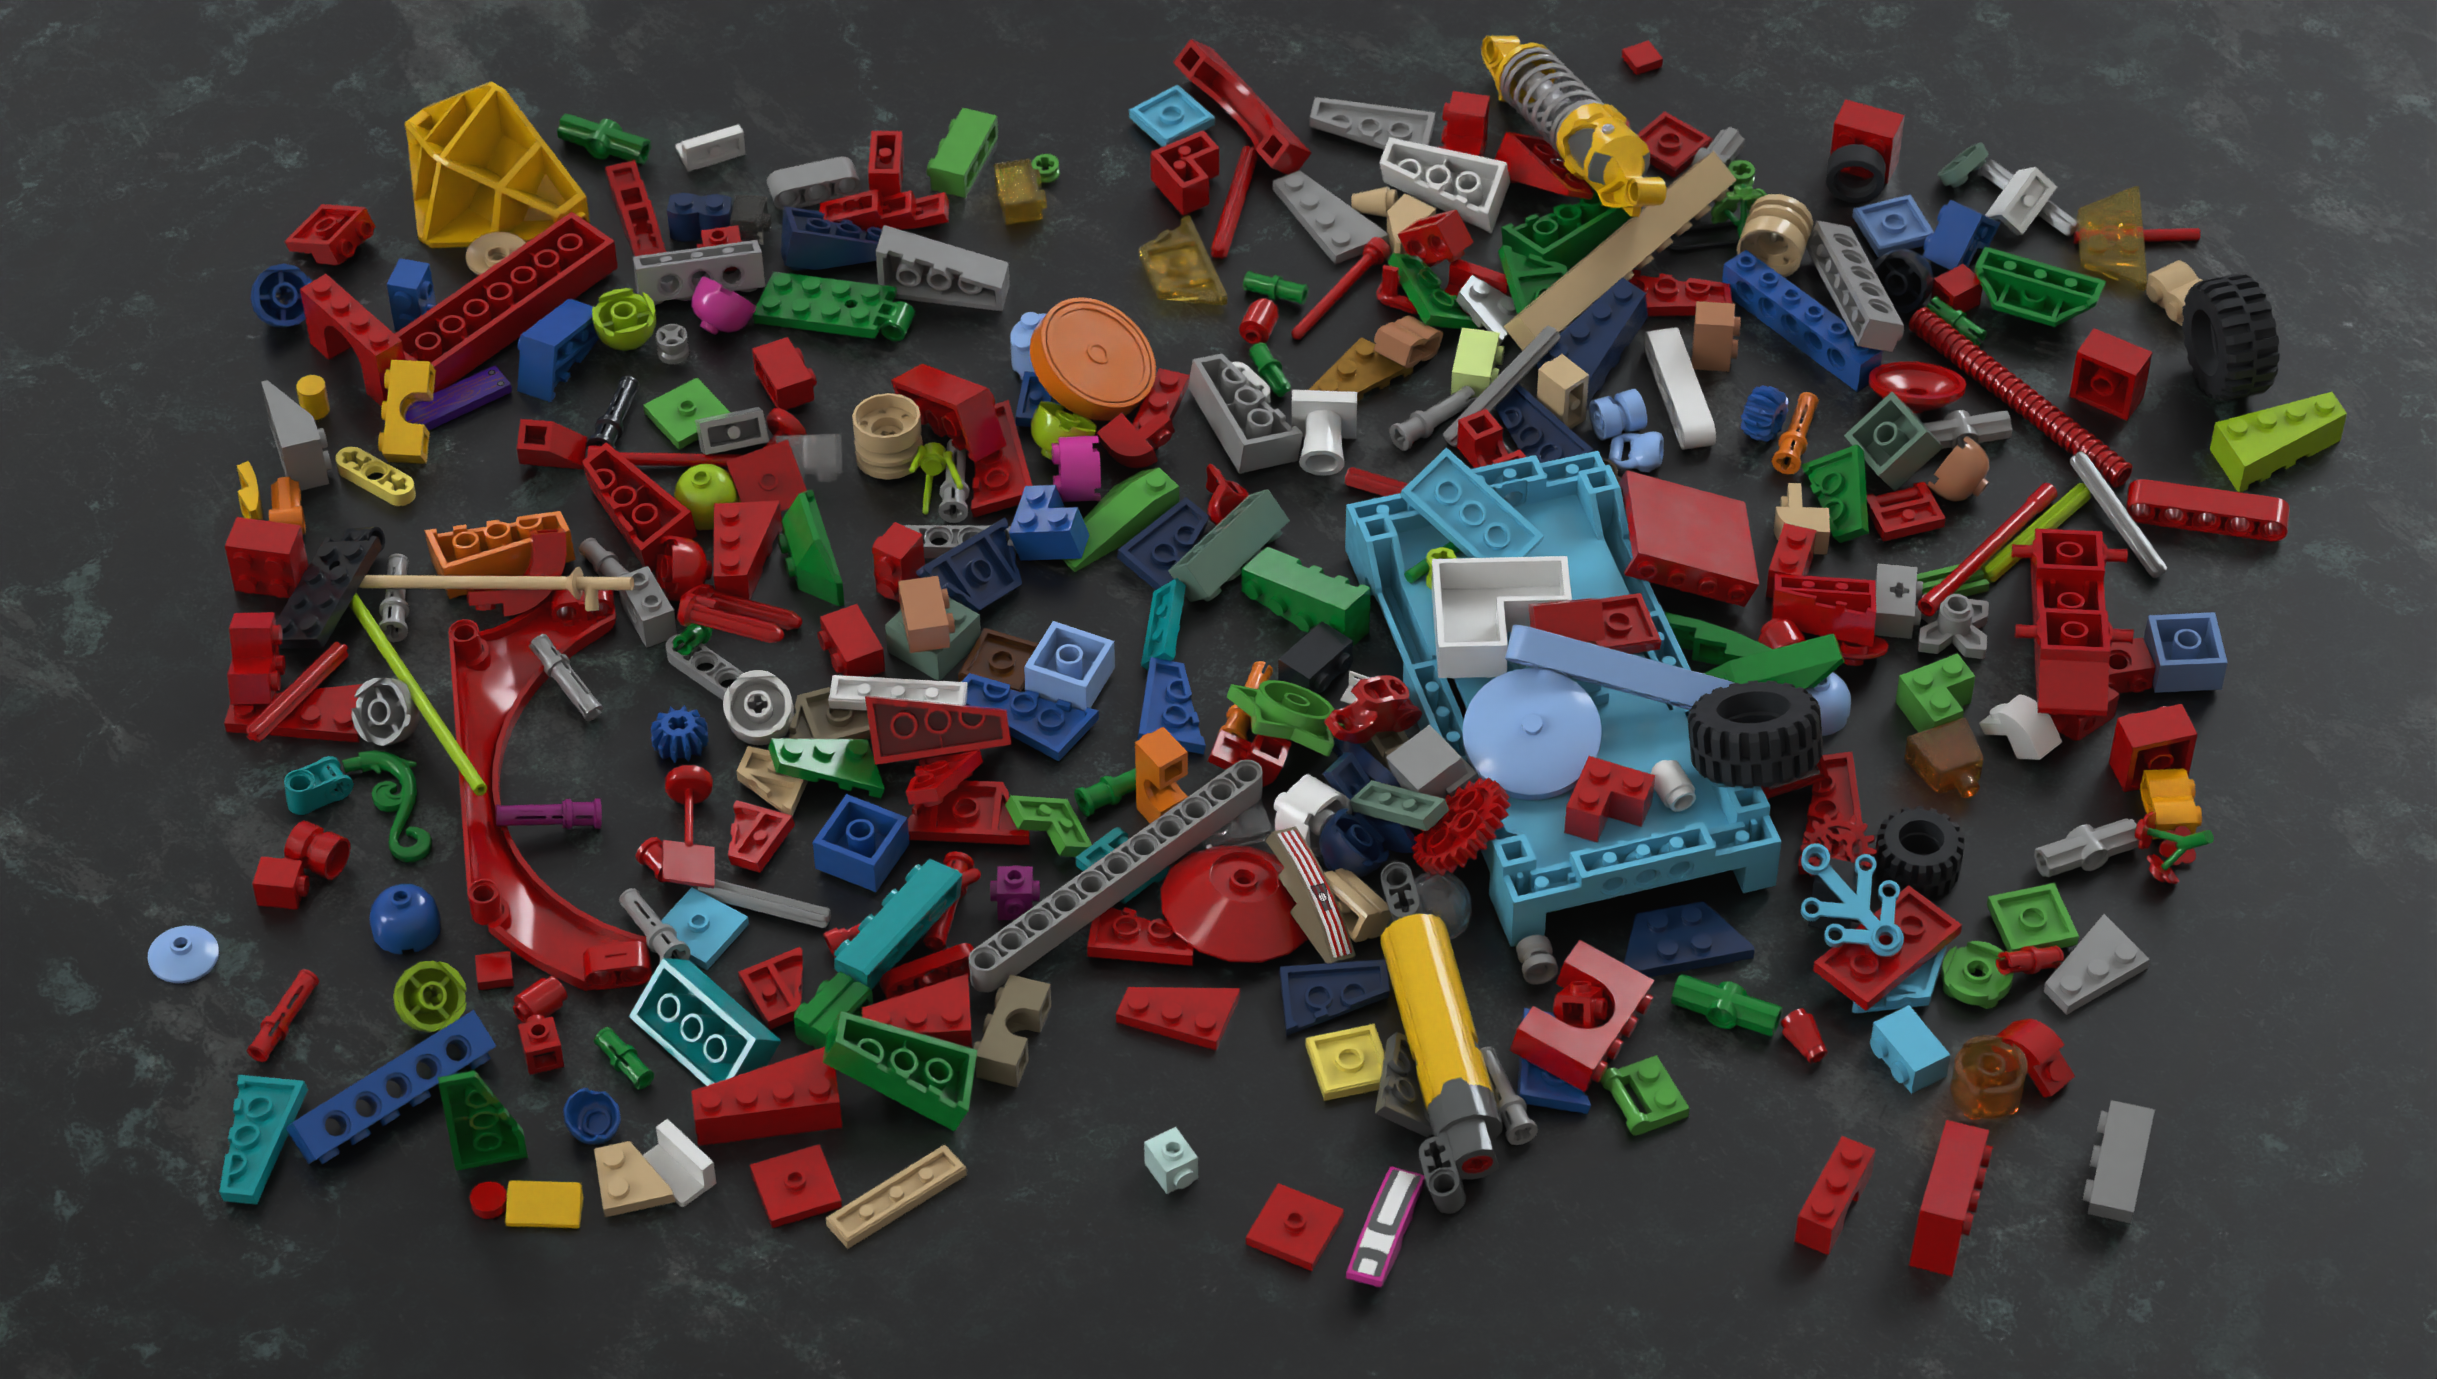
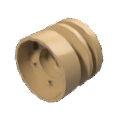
[1737,194,1813,277]
[852,393,923,480]

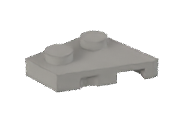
[1456,275,1517,346]

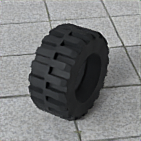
[2182,273,2280,401]
[1688,681,1823,788]

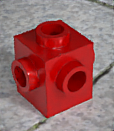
[1553,981,1608,1029]

